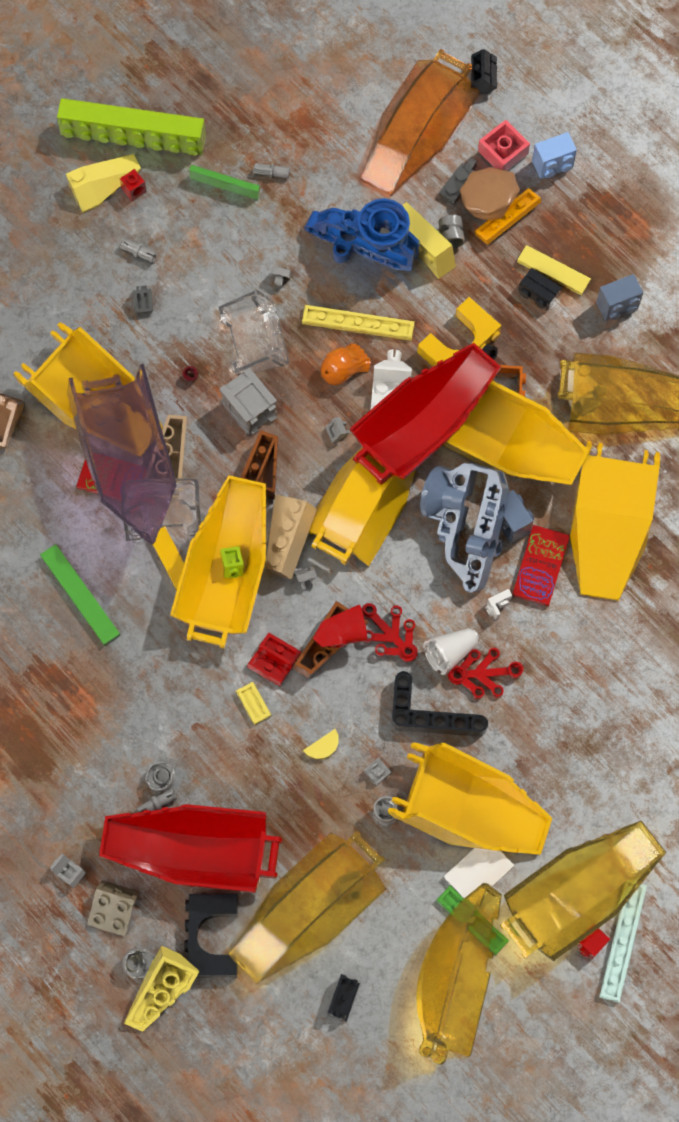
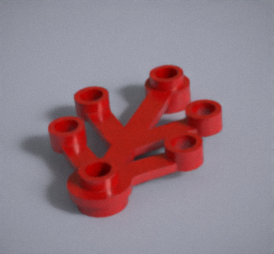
[362,603,418,662]
[447,648,524,699]

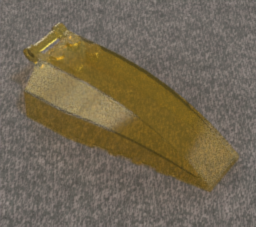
[558,352,679,435]

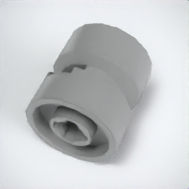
[438,215,465,248]
[373,796,399,827]

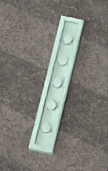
[599,880,647,1003]

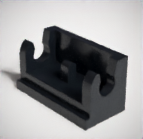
[327,974,360,1022]

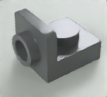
[133,285,153,313]

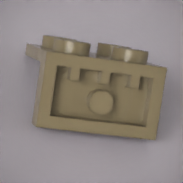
[87,880,140,936]

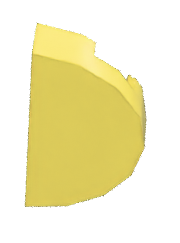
[303,729,339,760]

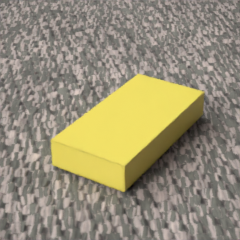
[236,682,272,726]

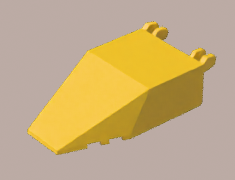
[13,322,163,458]
[443,381,589,485]
[570,441,660,601]
[388,743,552,855]

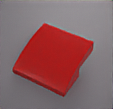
[247,633,302,687]

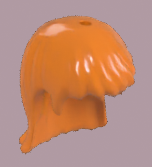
[320,343,371,385]

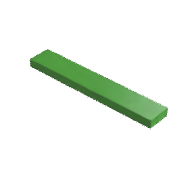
[40,544,121,646]

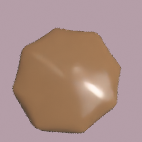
[460,167,520,220]

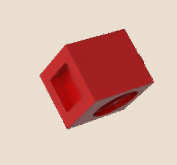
[120,169,147,201]
[577,925,610,960]

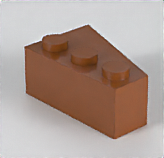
[240,430,278,500]

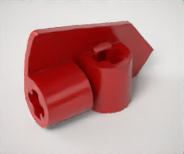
[313,605,367,648]

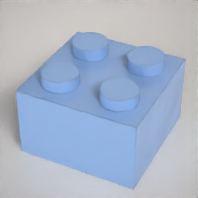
[532,132,577,179]

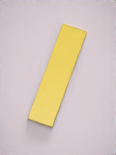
[517,245,591,296]

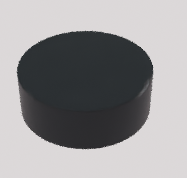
[482,344,498,360]

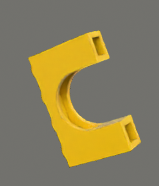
[417,297,501,367]

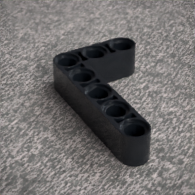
[392,671,488,737]

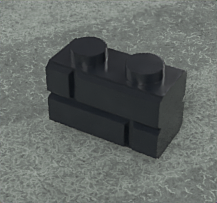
[471,49,497,94]
[518,268,562,310]

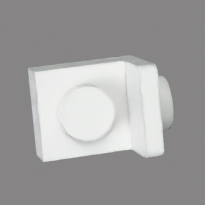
[486,589,512,620]

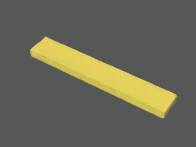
[302,305,414,341]

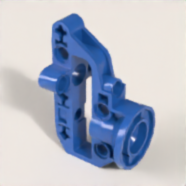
[304,198,420,271]

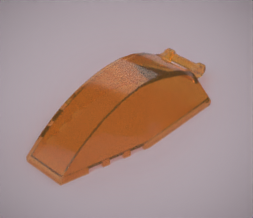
[361,49,480,196]

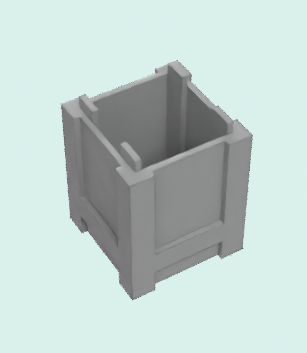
[219,367,278,436]

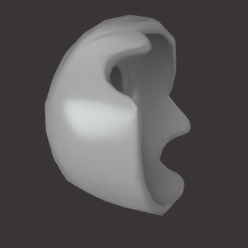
[145,761,175,792]
[122,948,154,979]

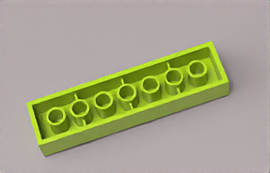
[57,98,206,156]

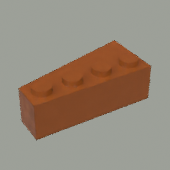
[292,601,369,679]

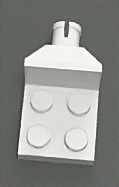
[371,349,412,409]

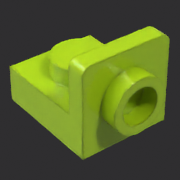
[220,546,244,578]

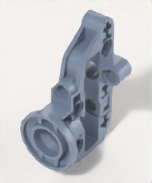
[420,463,509,592]

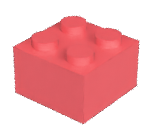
[478,120,530,171]

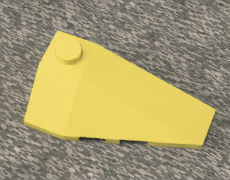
[66,154,141,213]
[124,945,199,1032]

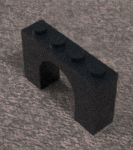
[184,894,238,978]

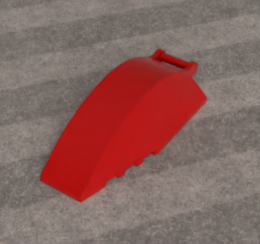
[350,343,501,485]
[99,804,282,893]

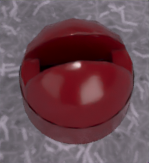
[183,366,198,382]

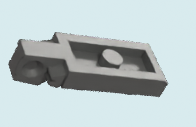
[439,157,477,205]

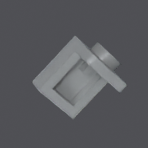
[50,853,86,888]

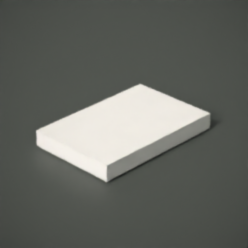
[443,848,514,906]

